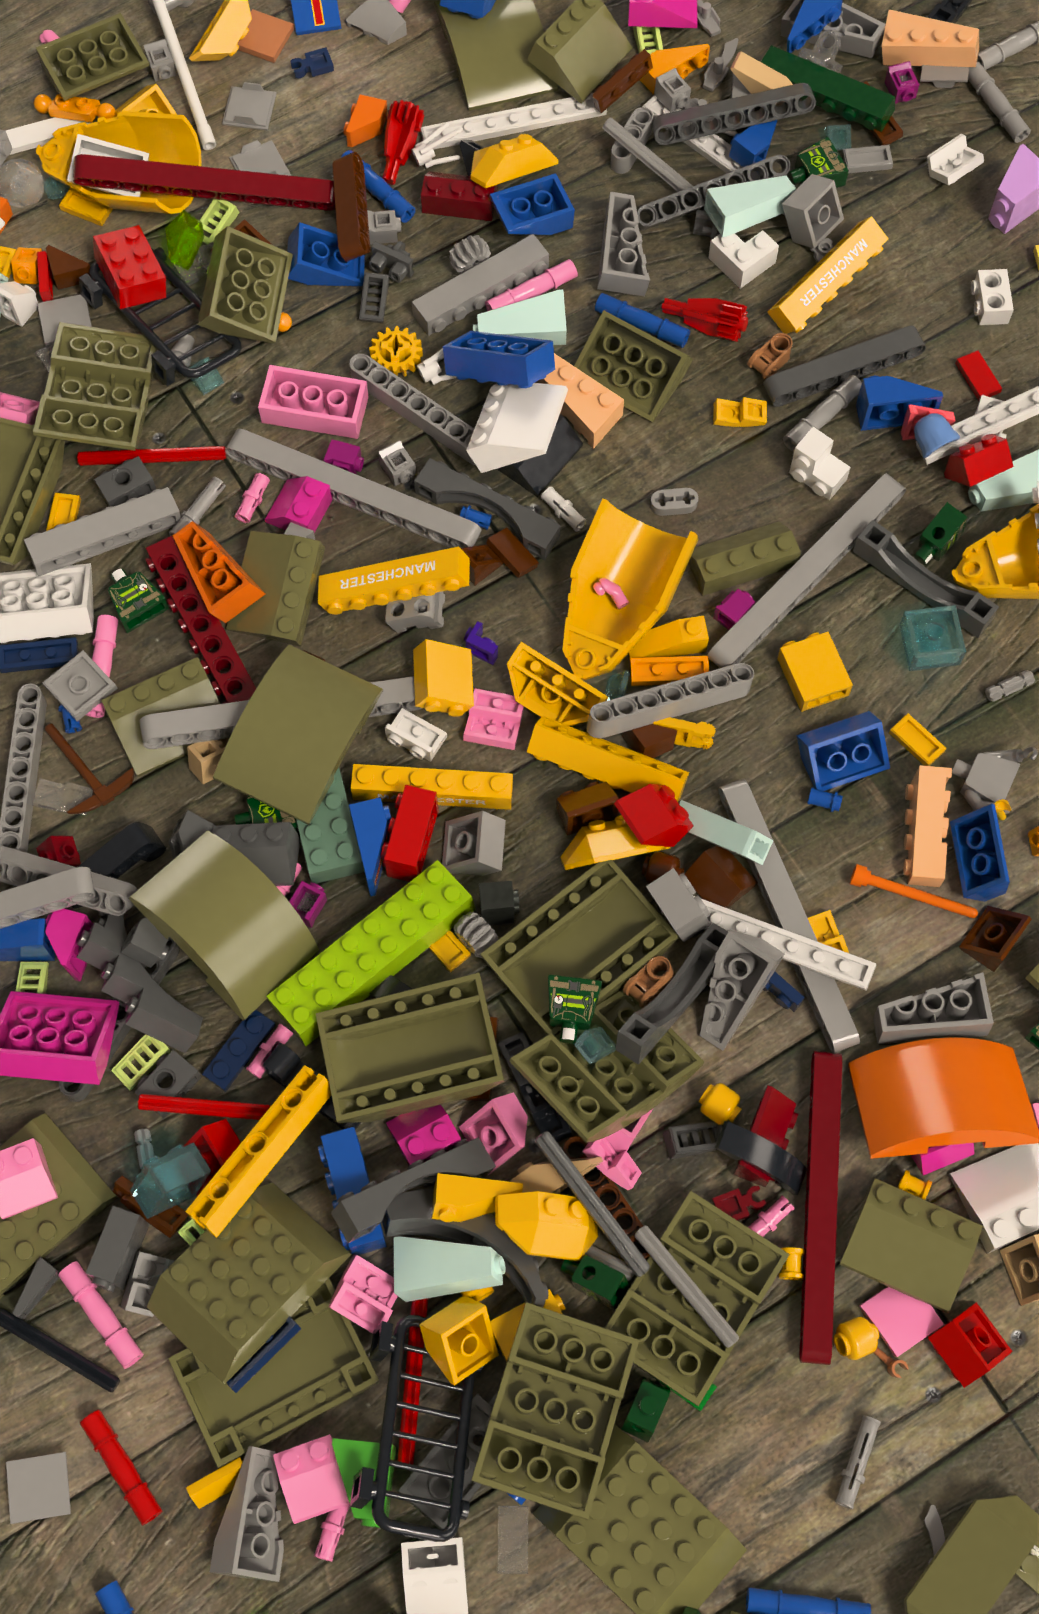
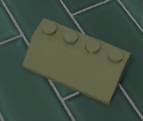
[688,521,801,596]

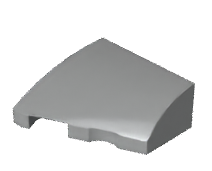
[346,0,407,45]
[120,1251,174,1317]

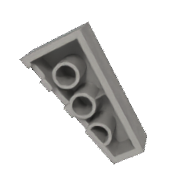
[781,0,886,58]
[597,192,650,297]
[873,972,994,1044]

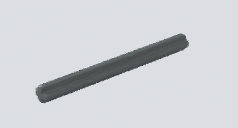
[535,1131,650,1277]

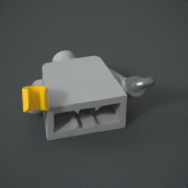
[952,747,1038,821]

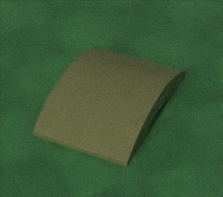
[434,0,558,111]
[33,322,157,451]
[213,645,383,825]
[129,830,319,1021]
[509,990,704,1143]
[605,1191,790,1406]
[471,1302,639,1520]

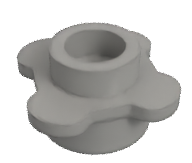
[810,238,833,262]

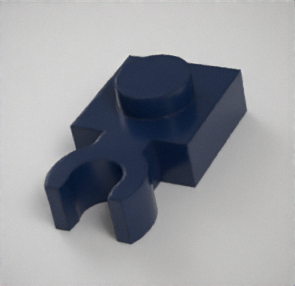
[290,47,334,79]

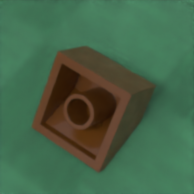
[556,781,618,836]

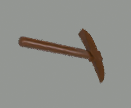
[44,724,134,814]

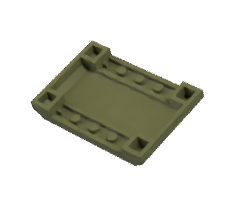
[0,1113,118,1300]
[168,1278,380,1468]

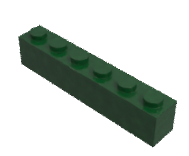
[761,45,895,132]

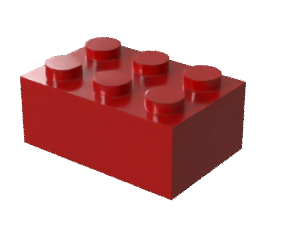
[93,225,166,309]
[381,785,439,882]

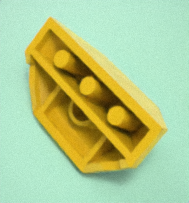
[189,0,252,61]
[471,134,558,188]
[507,642,609,726]
[560,815,670,870]
[495,1191,598,1261]

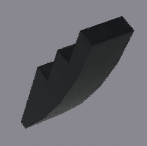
[498,1032,572,1142]

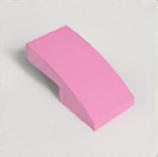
[583,1138,642,1190]

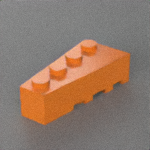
[173,521,266,623]

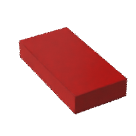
[37,251,54,302]
[955,350,1002,401]

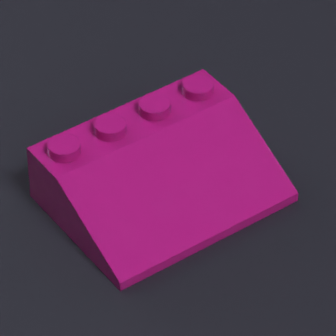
[628,0,697,28]
[0,991,119,1085]

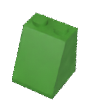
[332,1438,396,1528]

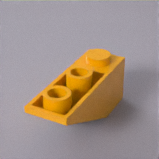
[640,44,710,95]

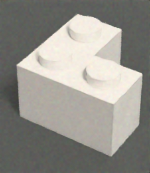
[708,230,779,289]
[789,427,851,500]

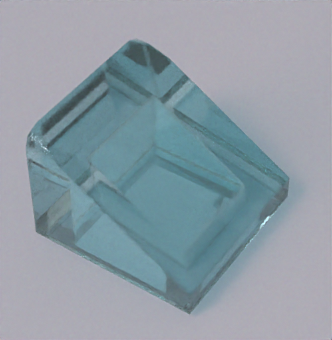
[825,124,851,150]
[190,357,224,395]
[604,670,630,701]
[574,1027,616,1064]

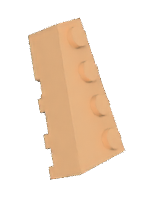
[882,10,979,67]
[535,353,624,449]
[903,765,952,887]

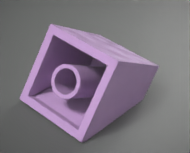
[988,144,1039,234]

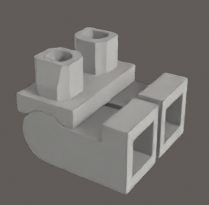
[385,591,445,633]

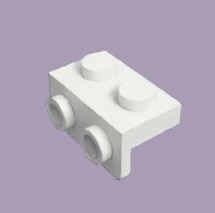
[927,134,984,185]
[385,708,447,762]

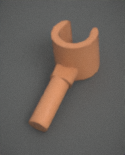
[874,1347,909,1378]

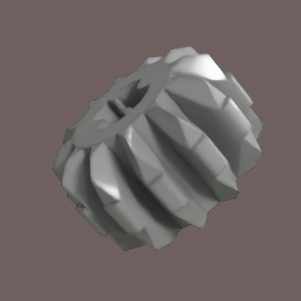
[449,235,491,274]
[454,912,499,958]

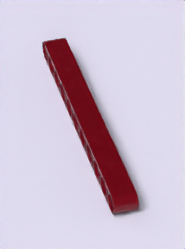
[73,154,336,211]
[799,1051,842,1365]

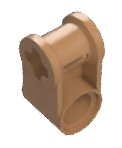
[747,333,792,380]
[623,956,675,1008]

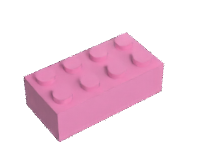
[258,365,369,439]

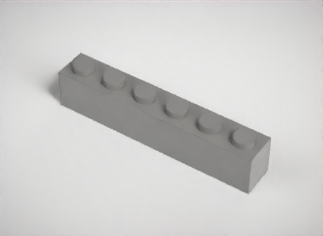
[412,234,549,336]
[24,487,181,577]

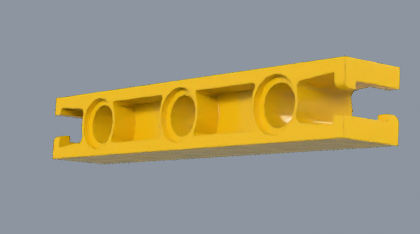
[185,1065,331,1238]

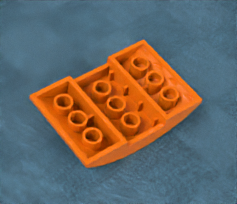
[848,1038,1039,1159]

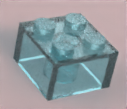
[899,605,966,671]
[130,1142,211,1219]

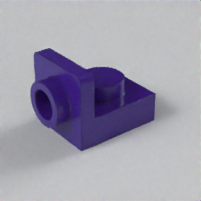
[464,621,498,665]

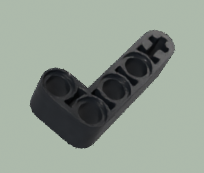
[72,822,166,909]
[262,1043,362,1130]

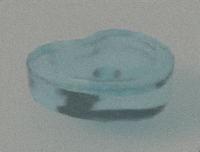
[44,177,69,199]

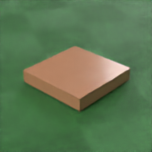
[237,9,294,63]

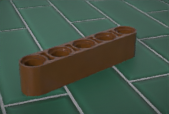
[333,152,370,261]
[563,1137,650,1261]

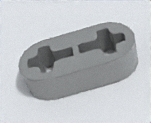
[650,488,698,516]

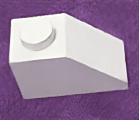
[0,281,38,327]

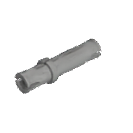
[169,477,226,536]
[835,1415,881,1510]

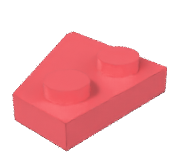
[901,405,956,440]

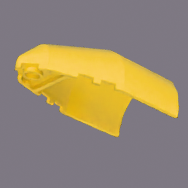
[36,111,202,214]
[562,498,698,680]
[952,504,1039,599]

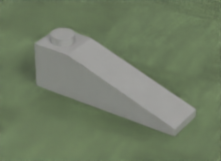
[700,930,785,1051]
[209,1446,284,1582]

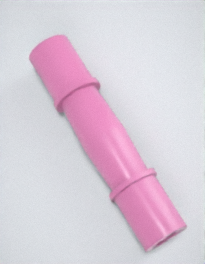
[485,259,578,311]
[86,615,118,718]
[58,1261,144,1369]

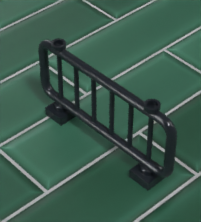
[79,247,242,386]
[350,1315,483,1542]

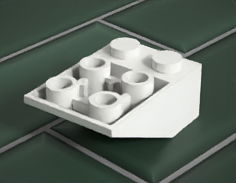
[401,1537,468,1614]

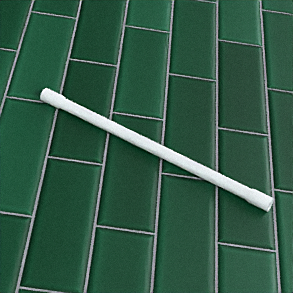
[152,0,216,150]

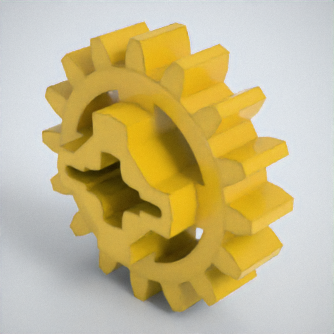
[369,326,423,377]

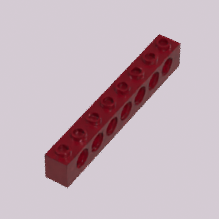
[145,535,256,704]

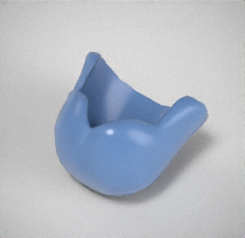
[914,413,960,458]

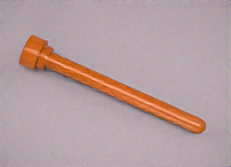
[850,864,978,918]

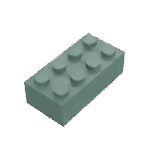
[296,768,364,884]

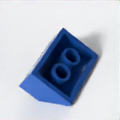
[796,711,890,791]
[950,804,1010,902]

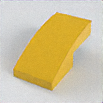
[713,397,767,427]
[808,910,849,953]

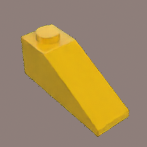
[628,616,709,659]
[432,1173,523,1222]

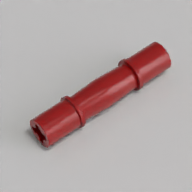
[80,1409,163,1526]

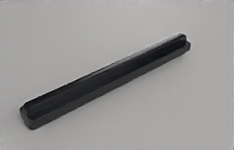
[0,1308,120,1392]

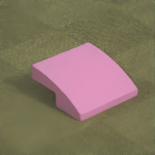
[463,688,524,750]
[329,1254,398,1334]
[859,1286,944,1357]

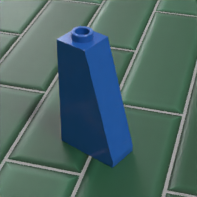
[0,918,55,961]

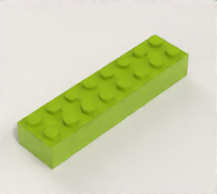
[266,860,476,1046]

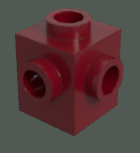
[36,836,81,867]

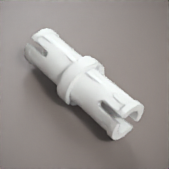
[541,486,587,532]

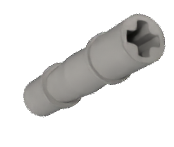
[977,21,1039,70]
[968,62,1031,143]
[783,375,862,452]

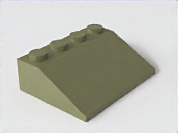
[527,0,633,104]
[36,13,150,101]
[197,226,293,343]
[574,310,693,422]
[226,531,325,646]
[101,657,220,777]
[839,1178,983,1313]

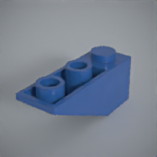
[787,0,842,53]
[729,120,777,167]

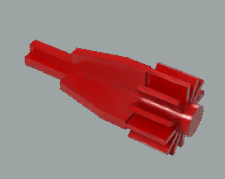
[382,100,424,185]
[661,298,748,342]

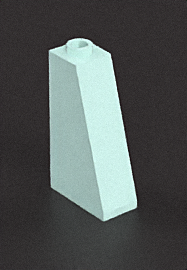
[704,176,796,237]
[473,290,567,345]
[968,449,1039,512]
[679,800,773,865]
[394,1236,506,1302]

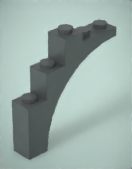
[76,911,203,1053]
[382,1187,548,1308]

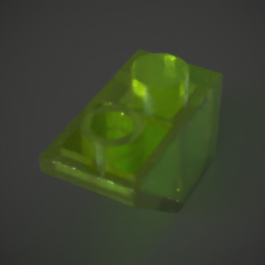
[165,210,204,271]

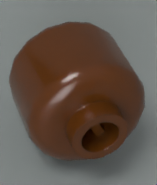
[642,851,684,884]

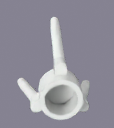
[411,122,463,169]
[416,348,456,385]

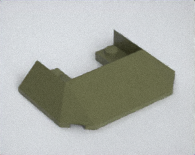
[904,1495,1039,1614]

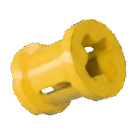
[897,1170,932,1200]
[779,1247,805,1280]

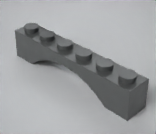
[414,458,561,560]
[853,520,999,638]
[121,810,216,968]
[616,923,728,1065]
[331,1137,496,1243]

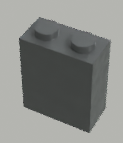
[86,1206,150,1293]

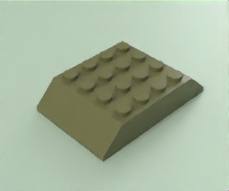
[0,418,65,565]
[480,860,679,1036]
[316,973,504,1123]
[147,1182,351,1385]
[533,1424,747,1614]

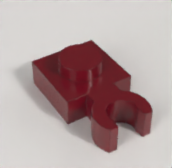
[711,1186,766,1221]

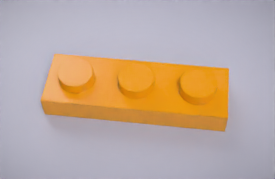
[630,656,709,686]

